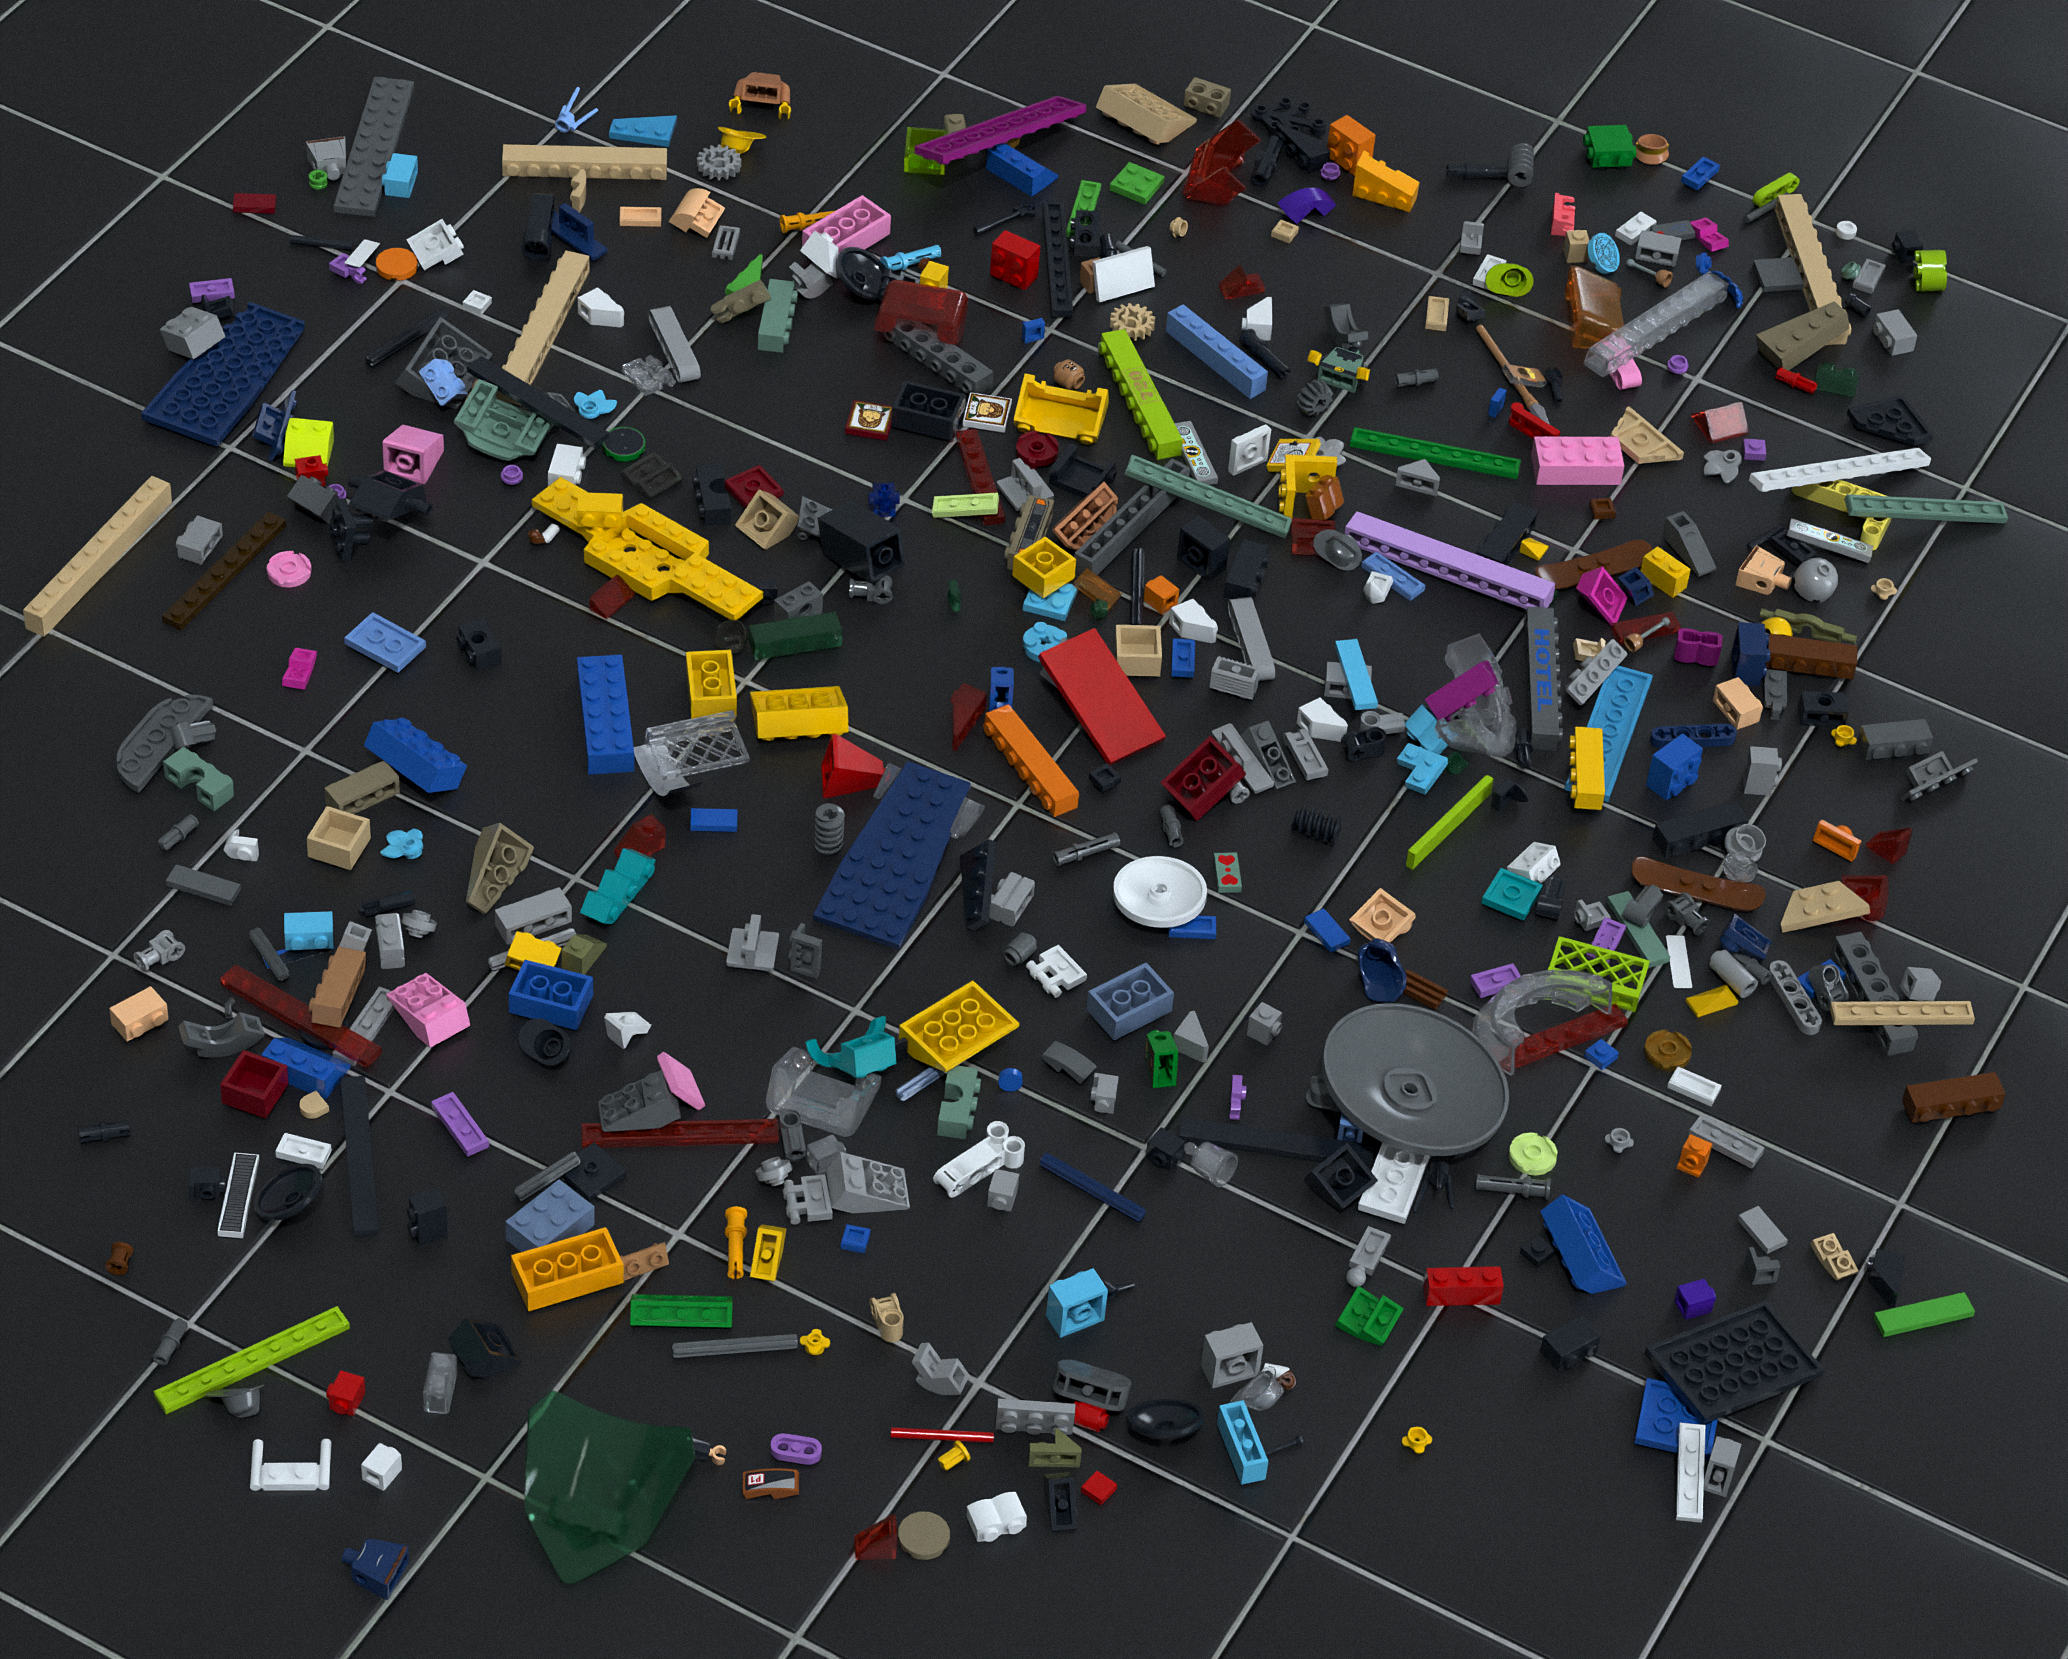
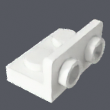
[1507,842,1560,884]

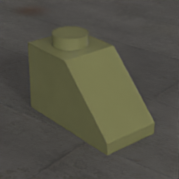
[562,934,607,975]

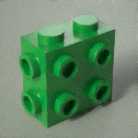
[1583,125,1636,168]

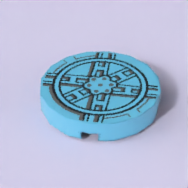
[1588,233,1620,274]

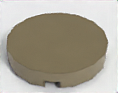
[898,1511,950,1560]

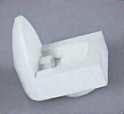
[1363,571,1393,604]
[224,829,259,861]

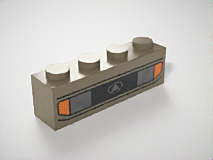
[1004,495,1054,570]

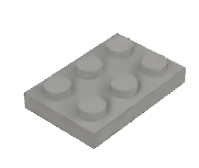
[995,1398,1075,1435]

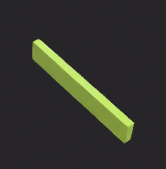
[1406,775,1494,870]

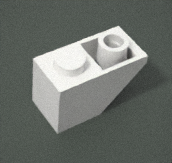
[578,288,624,327]
[1169,599,1218,643]
[1297,698,1348,742]

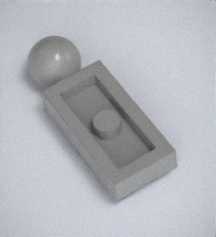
[1346,1226,1391,1287]

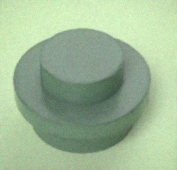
[1841,261,1861,280]

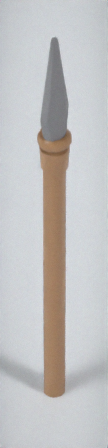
[1476,325,1550,425]

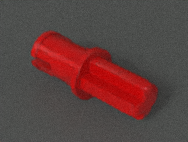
[1775,367,1817,394]

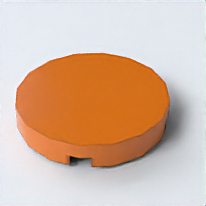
[376,248,418,281]

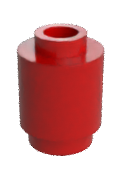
[1074,1401,1109,1432]

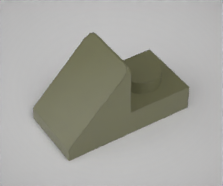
[1028,1428,1082,1467]

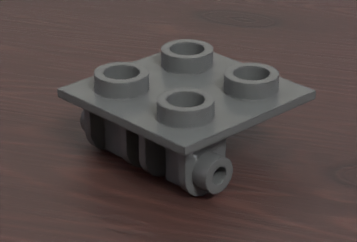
[797,496,833,540]

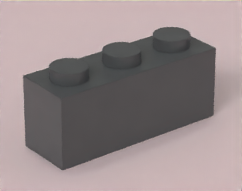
[1857,719,1933,760]

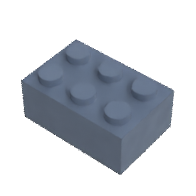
[1086,963,1174,1040]
[505,1179,595,1252]

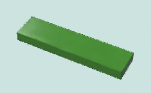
[1066,180,1102,237]
[1873,1292,1975,1337]

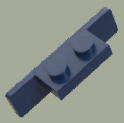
[551,203,607,261]
[252,390,297,461]

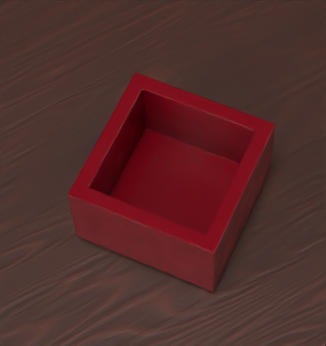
[220,1050,289,1118]

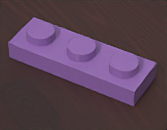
[431,1092,489,1157]

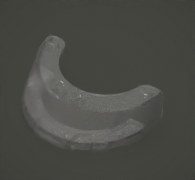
[1435,633,1516,757]
[1473,970,1612,1075]

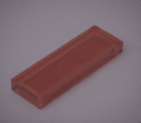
[1611,611,1681,644]

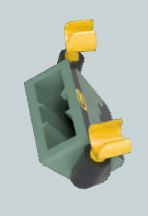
[1306,346,1370,393]

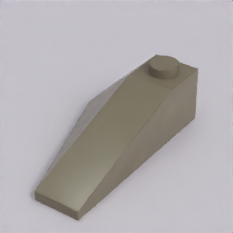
[466,823,534,914]

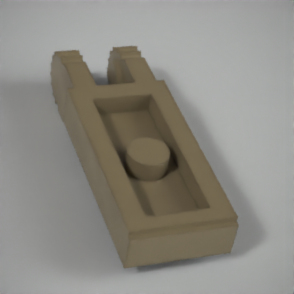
[710,280,771,324]

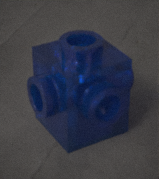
[868,482,900,517]

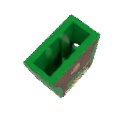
[1145,1030,1178,1088]

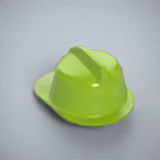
[1485,263,1534,297]

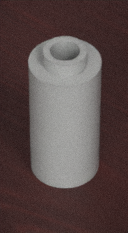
[1709,950,1758,998]

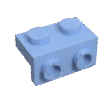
[419,359,468,406]

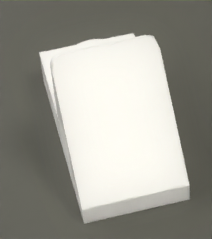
[604,1012,651,1049]

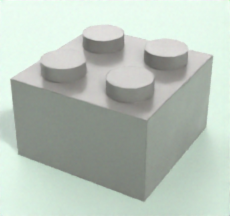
[160,307,225,359]
[1201,1322,1263,1389]

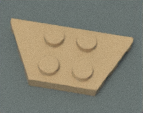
[1611,407,1684,464]
[1781,881,1870,933]

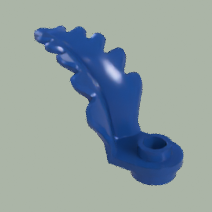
[1696,252,1744,309]

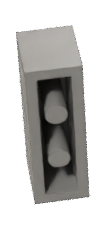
[495,887,572,945]

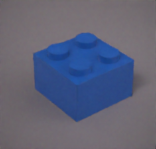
[1646,734,1703,801]

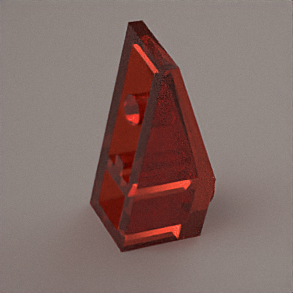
[951,683,987,751]

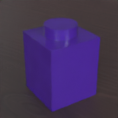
[1674,1279,1716,1320]

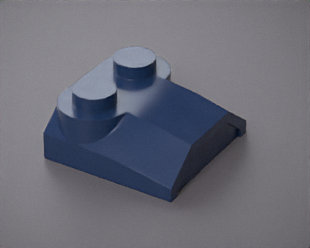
[1720,914,1772,962]

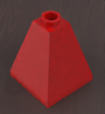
[821,734,887,798]

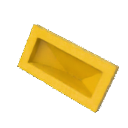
[1686,985,1738,1018]

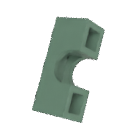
[163,747,234,811]
[937,1066,981,1139]

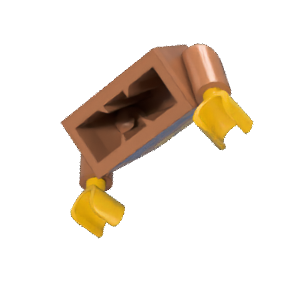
[729,72,791,119]

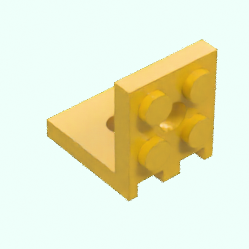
[1278,454,1337,518]

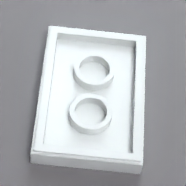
[1092,246,1155,302]

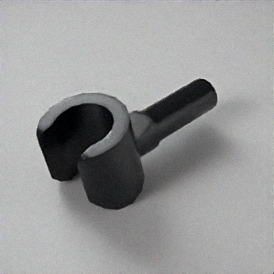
[1103,1281,1135,1301]

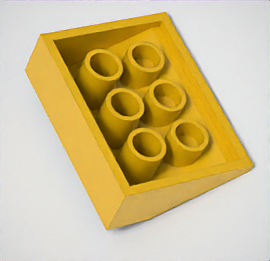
[750,686,849,741]
[899,980,1020,1072]

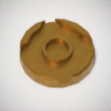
[1644,1030,1692,1071]

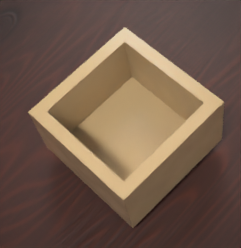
[1114,625,1162,676]
[307,806,371,870]

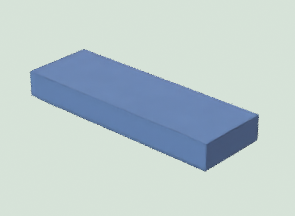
[1361,551,1425,601]

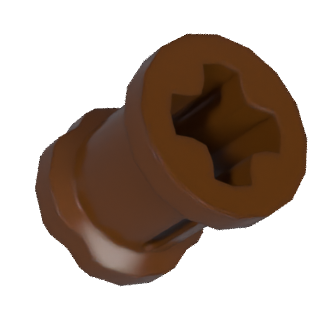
[105,1241,133,1275]

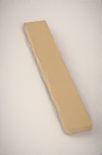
[1830,1001,1975,1025]

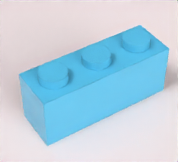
[1217,1400,1268,1485]

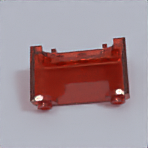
[874,280,968,344]

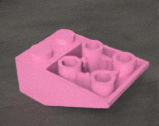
[386,973,470,1047]

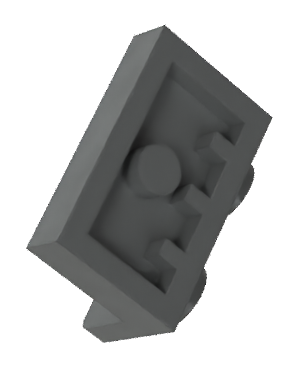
[788,923,822,979]

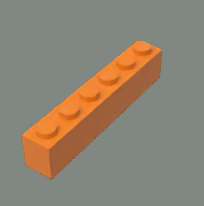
[983,704,1079,817]

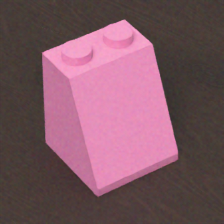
[383,425,444,484]

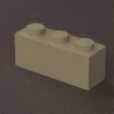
[324,760,400,814]

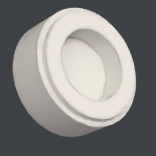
[1836,221,1857,240]

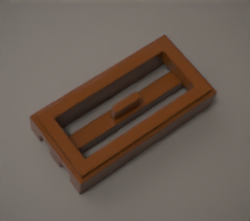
[1403,969,1448,1010]

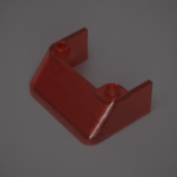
[1182,118,1261,205]

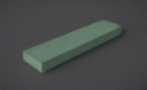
[1607,891,1670,968]

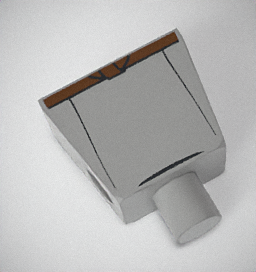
[306,136,346,180]

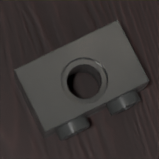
[774,581,823,631]

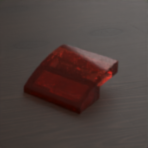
[1291,518,1335,556]

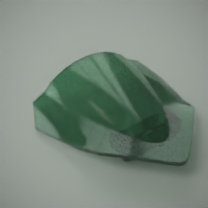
[524,1390,696,1584]

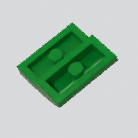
[1335,1286,1404,1346]

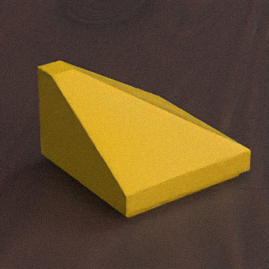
[1520,538,1549,561]

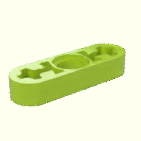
[1752,172,1800,208]

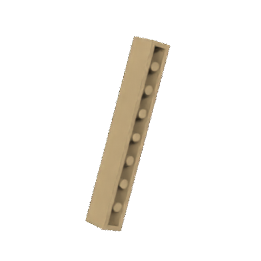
[502,144,667,180]

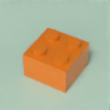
[1327,115,1376,176]

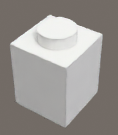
[361,1443,402,1491]

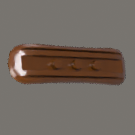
[1535,539,1652,591]
[1632,856,1766,912]

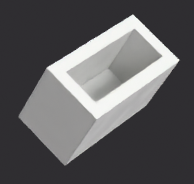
[548,444,586,486]

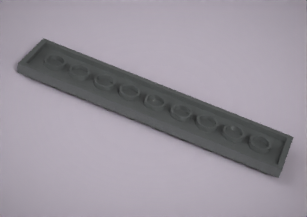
[334,77,414,217]

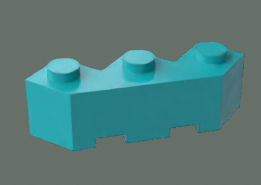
[580,848,656,924]

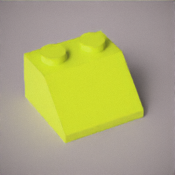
[283,418,334,467]

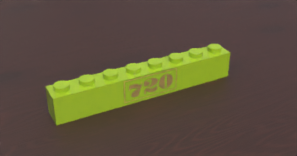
[1098,329,1183,460]

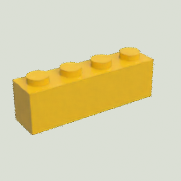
[1569,727,1605,810]

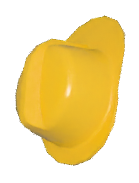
[718,127,766,154]

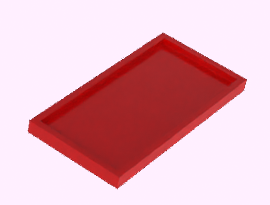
[1038,628,1166,766]

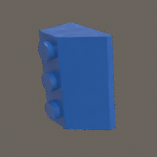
[986,143,1058,197]
[261,1037,351,1100]

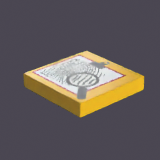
[1266,439,1321,472]

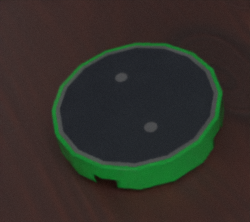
[603,427,645,462]

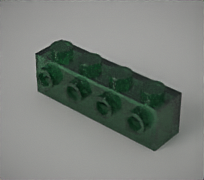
[748,611,842,660]

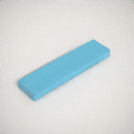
[1335,639,1378,710]

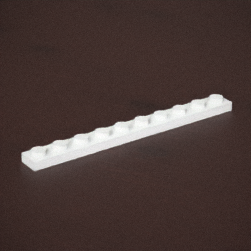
[1749,448,1931,492]

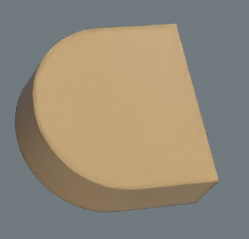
[300,1091,329,1119]

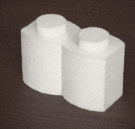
[967,1492,1027,1542]

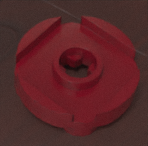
[1016,431,1058,469]

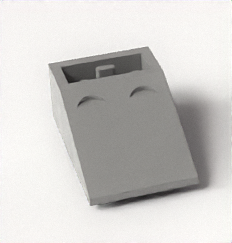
[826,1152,910,1213]

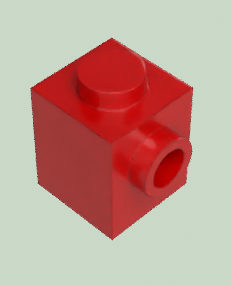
[295,455,329,486]
[326,1370,365,1416]

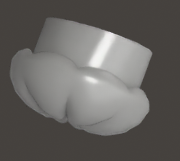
[1724,824,1766,864]

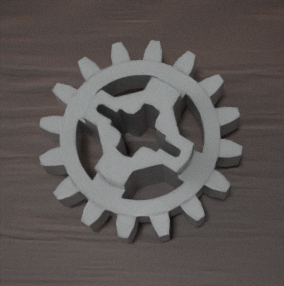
[697,144,741,180]

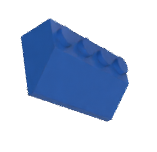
[1540,1194,1627,1294]

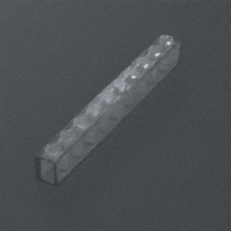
[1584,271,1729,377]

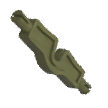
[1759,608,1857,645]

